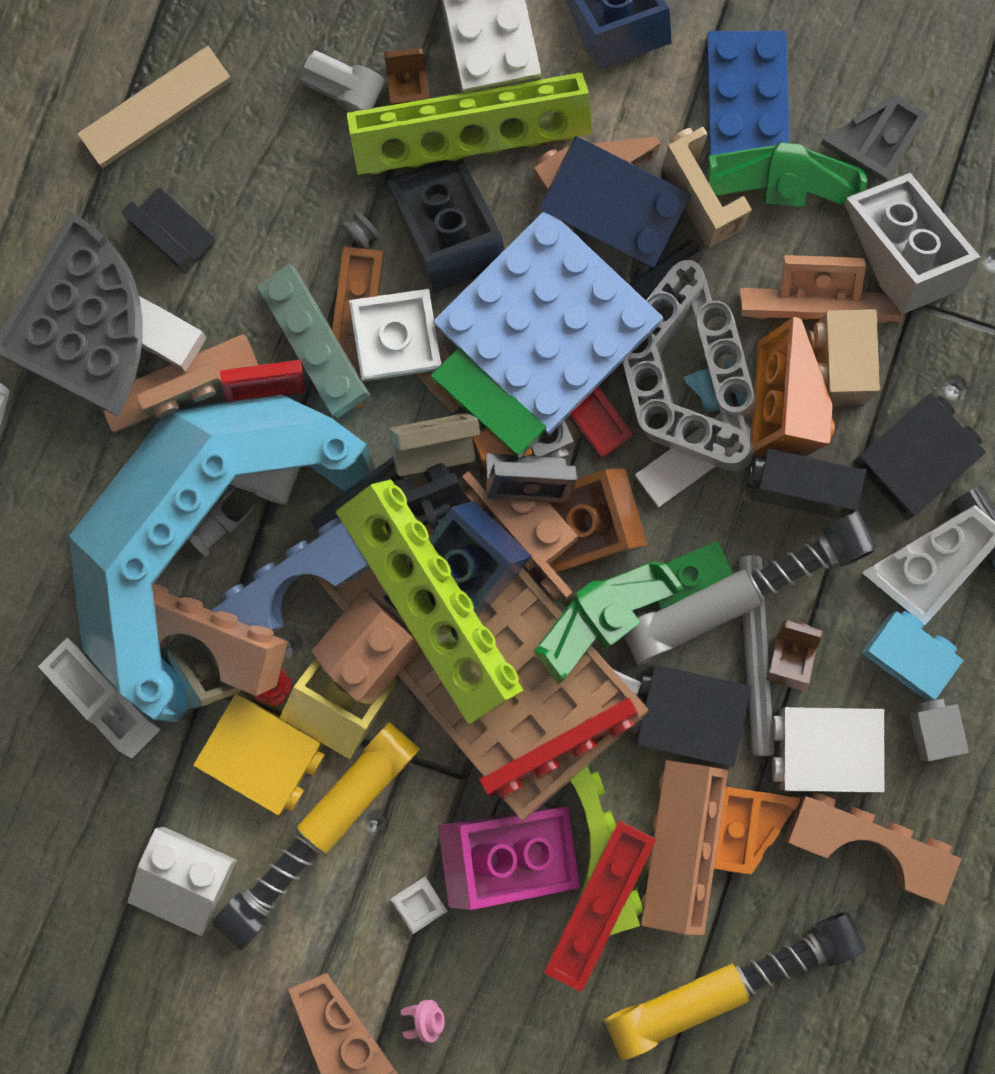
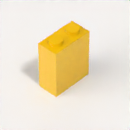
[193,694,325,815]

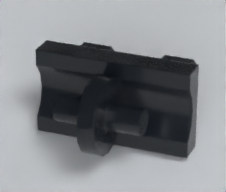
[393,463,467,531]

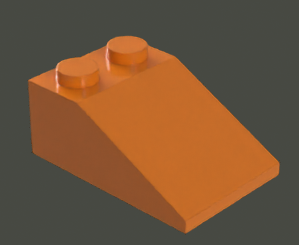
[750,317,835,457]

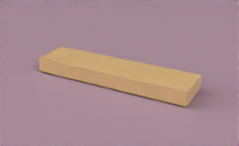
[77,46,232,169]

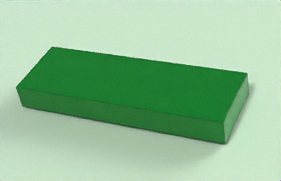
[431,348,547,459]

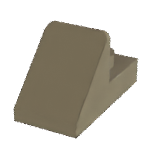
[167,638,240,709]

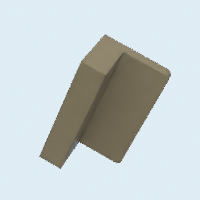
[389,413,480,476]

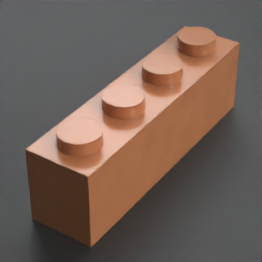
[641,760,728,935]

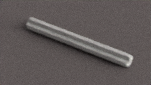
[739,555,774,756]

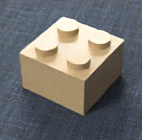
[808,309,880,406]

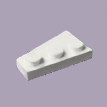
[862,505,995,625]

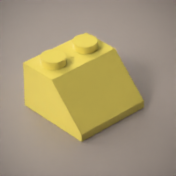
[280,657,398,759]

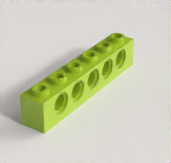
[347,72,593,175]
[336,479,524,725]

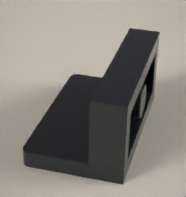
[121,188,216,274]
[485,453,577,503]

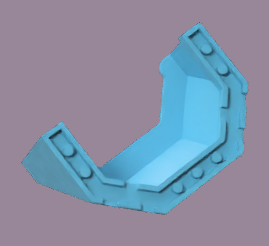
[69,395,375,722]

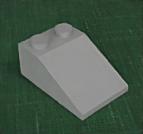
[845,173,980,314]

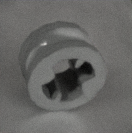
[342,211,380,249]

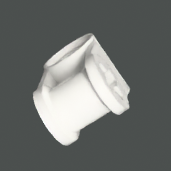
[230,467,300,505]

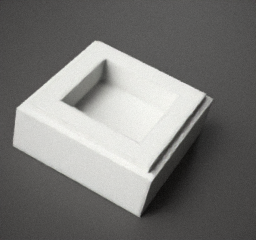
[391,876,448,934]

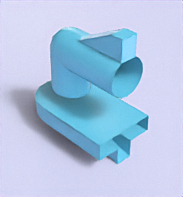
[684,359,746,412]

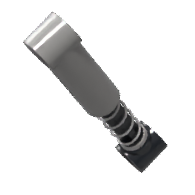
[623,512,879,666]

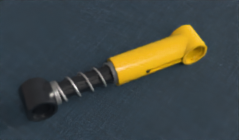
[211,722,420,951]
[604,911,866,1060]

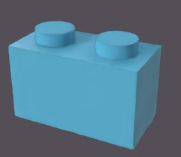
[861,611,964,701]

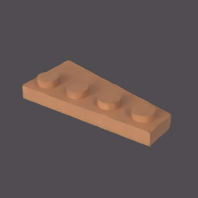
[287,972,398,1074]

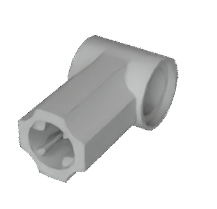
[300,50,386,112]

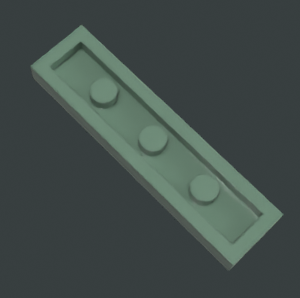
[257,264,371,418]

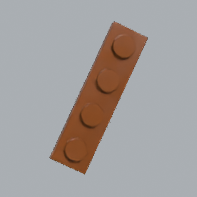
[322,246,384,410]

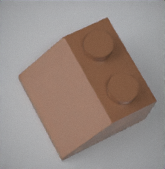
[312,589,420,705]

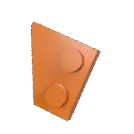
[714,787,800,874]

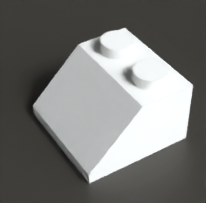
[127,827,237,936]

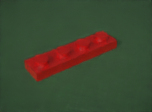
[479,697,639,799]
[544,820,657,992]

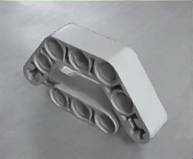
[623,260,757,472]

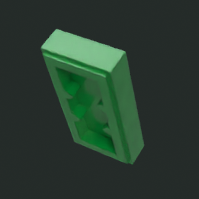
[656,540,733,610]

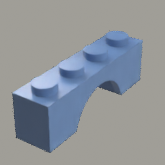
[212,518,371,632]

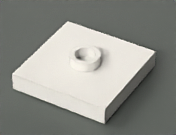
[349,289,441,382]

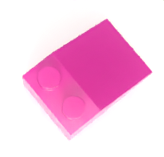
[438,806,580,910]

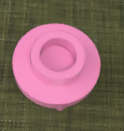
[401,1000,445,1043]

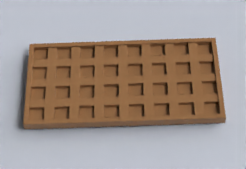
[313,477,649,822]

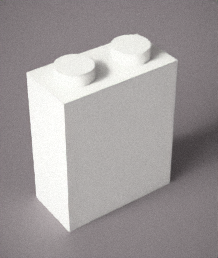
[772,707,884,792]

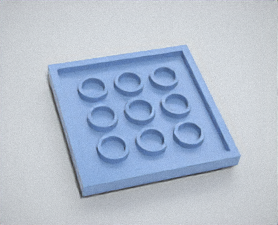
[433,211,663,435]

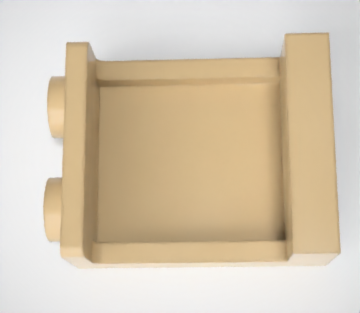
[661,127,752,250]

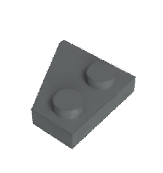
[820,93,929,183]

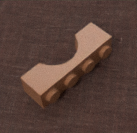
[152,584,287,696]
[783,791,962,905]

